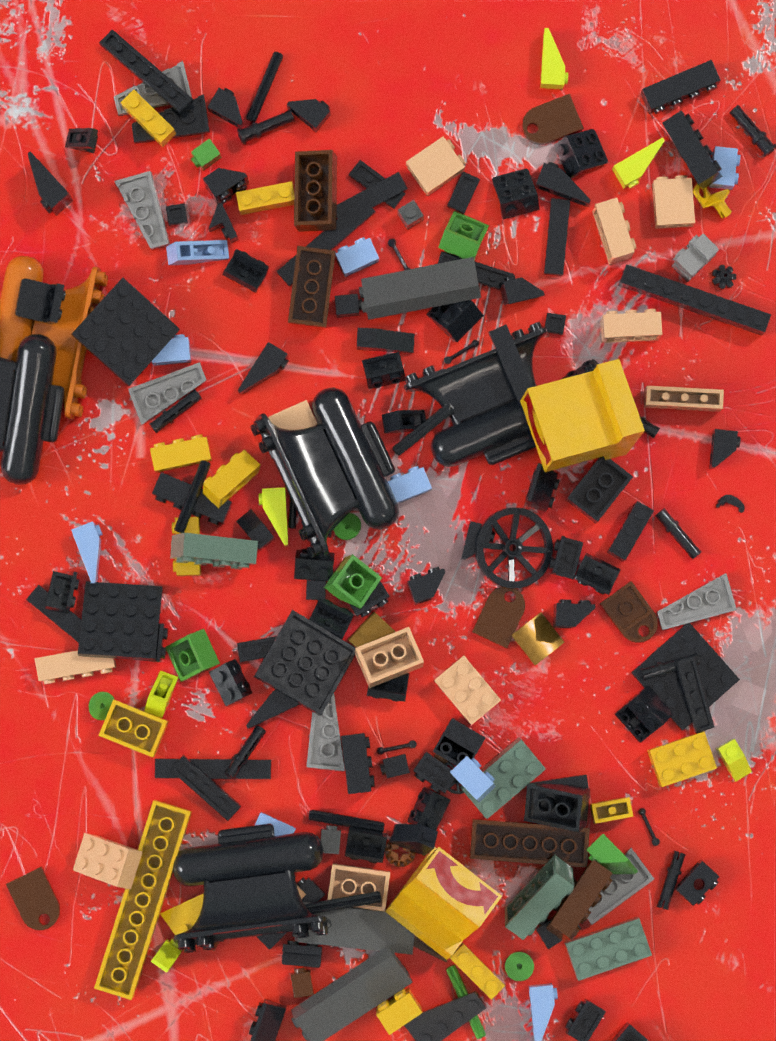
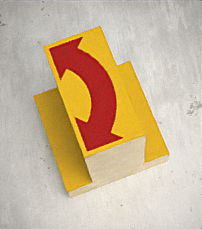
[520,359,645,472]
[385,847,502,960]

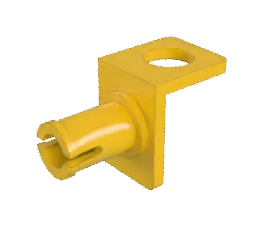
[693,183,732,218]

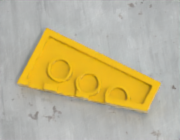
[160,893,204,935]

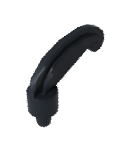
[716,495,745,513]

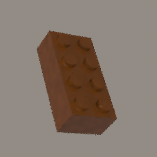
[294,150,337,232]
[288,246,336,328]
[546,860,613,942]

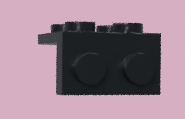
[554,129,608,178]
[492,169,540,220]
[15,278,66,324]

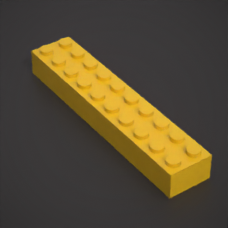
[94,800,192,1000]

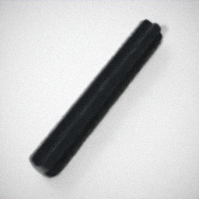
[246,52,283,122]
[392,403,455,455]
[174,460,211,533]
[308,810,385,833]
[305,891,381,914]

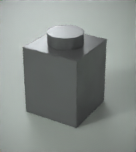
[397,200,424,230]
[321,825,341,854]

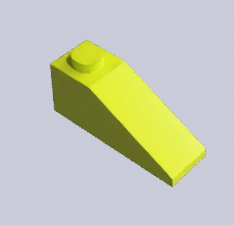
[540,28,568,90]
[612,138,665,189]
[259,487,289,546]

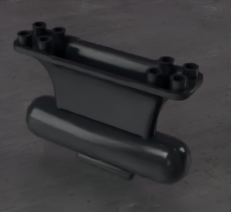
[404,322,548,467]
[0,334,65,485]
[250,387,399,559]
[173,824,332,953]

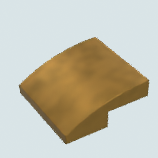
[348,612,396,648]
[511,612,564,665]

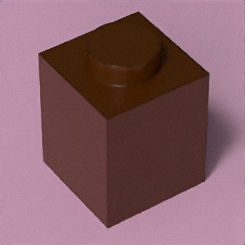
[291,967,314,998]

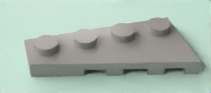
[114,61,192,116]
[114,171,170,250]
[128,362,206,425]
[657,573,737,630]
[306,693,345,771]
[587,848,654,925]

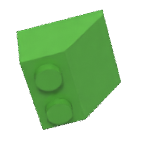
[438,211,489,259]
[324,554,382,608]
[166,629,220,682]
[586,834,638,874]

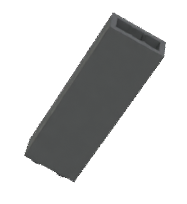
[359,257,481,320]
[292,902,415,955]
[291,946,413,1041]

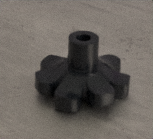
[712,265,736,289]

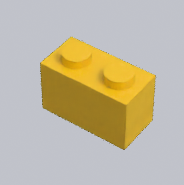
[590,797,633,824]

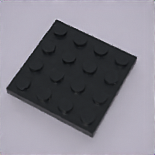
[71,278,180,386]
[78,581,163,661]
[253,610,355,716]
[631,623,740,731]

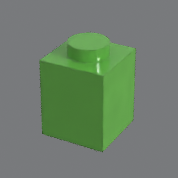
[191,138,222,171]

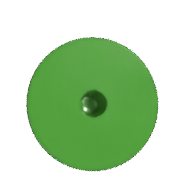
[334,513,361,540]
[88,692,115,720]
[505,952,534,981]

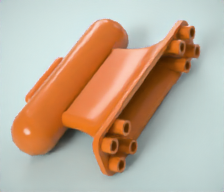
[0,256,108,420]

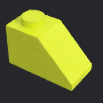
[144,670,178,718]
[715,739,752,782]
[151,939,183,973]

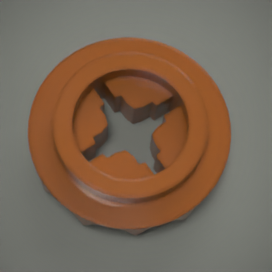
[385,839,416,867]

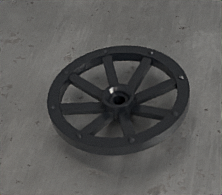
[475,508,553,588]

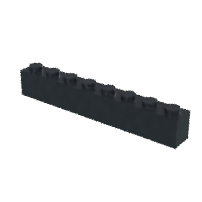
[618,264,771,336]

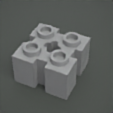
[672,233,719,282]

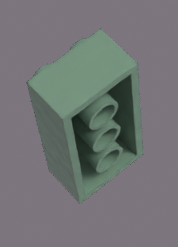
[170,533,258,570]
[460,737,546,819]
[505,855,574,940]
[564,917,652,981]

